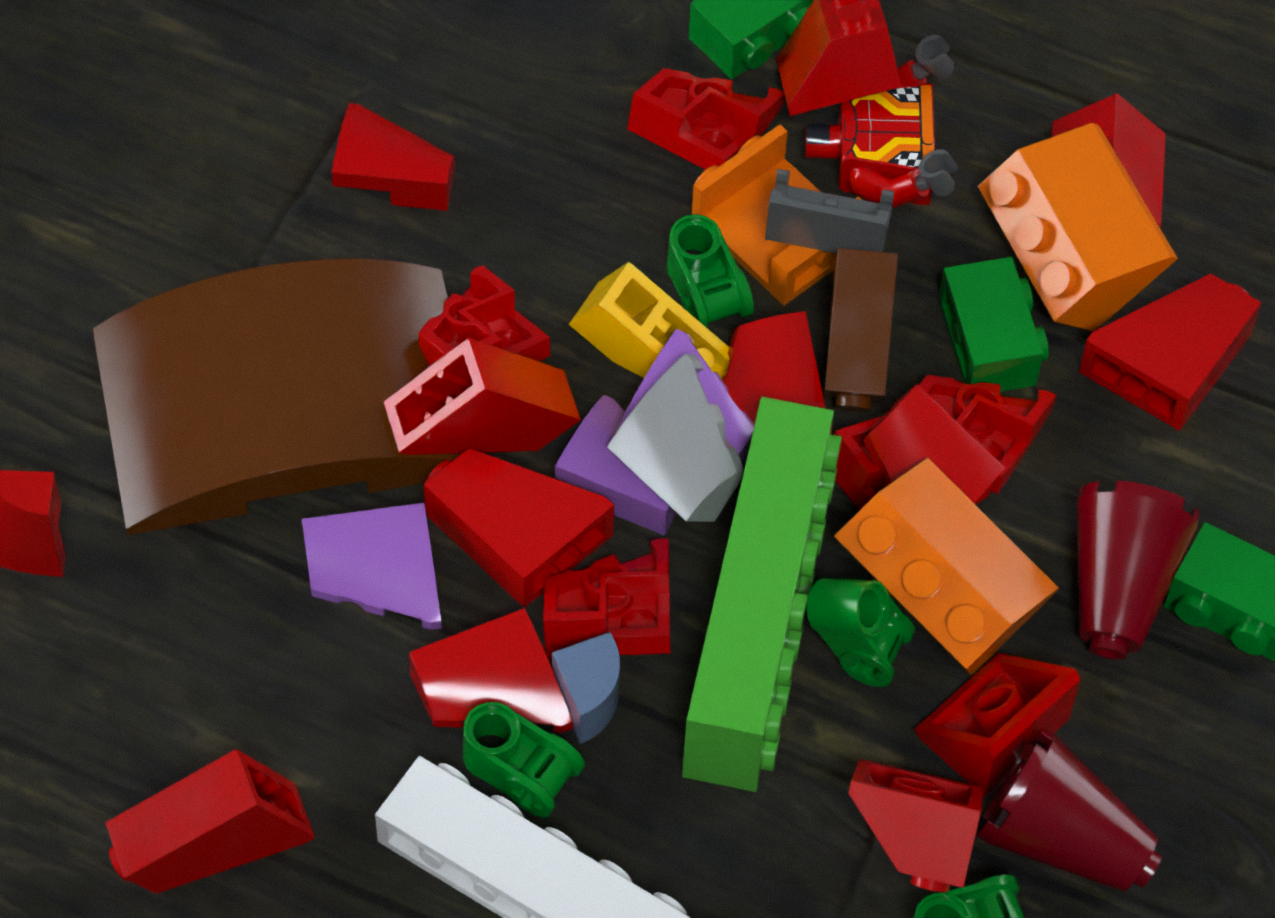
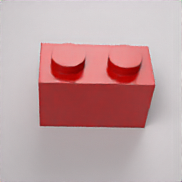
[776,0,902,116]
[848,758,985,892]

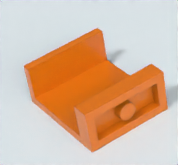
[692,124,862,306]

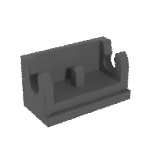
[765,169,894,253]

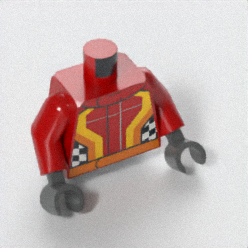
[805,35,958,209]

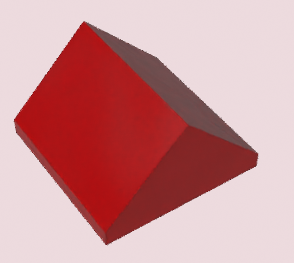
[1051,93,1166,228]
[914,653,1081,797]

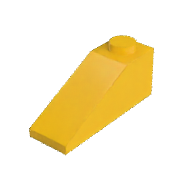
[569,262,730,378]

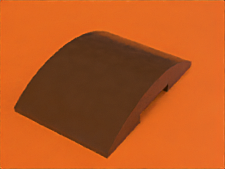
[92,259,462,535]

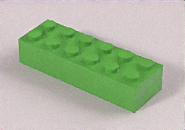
[682,396,842,792]

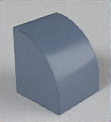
[552,632,620,744]

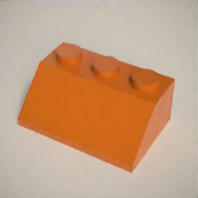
[978,123,1178,331]
[834,458,1059,676]

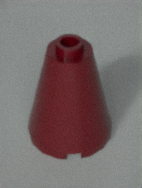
[1077,481,1200,660]
[976,728,1162,892]

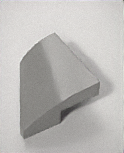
[607,354,744,522]

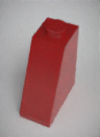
[1079,273,1262,431]
[383,338,581,455]
[424,448,615,608]
[105,749,315,894]

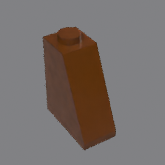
[823,248,898,412]

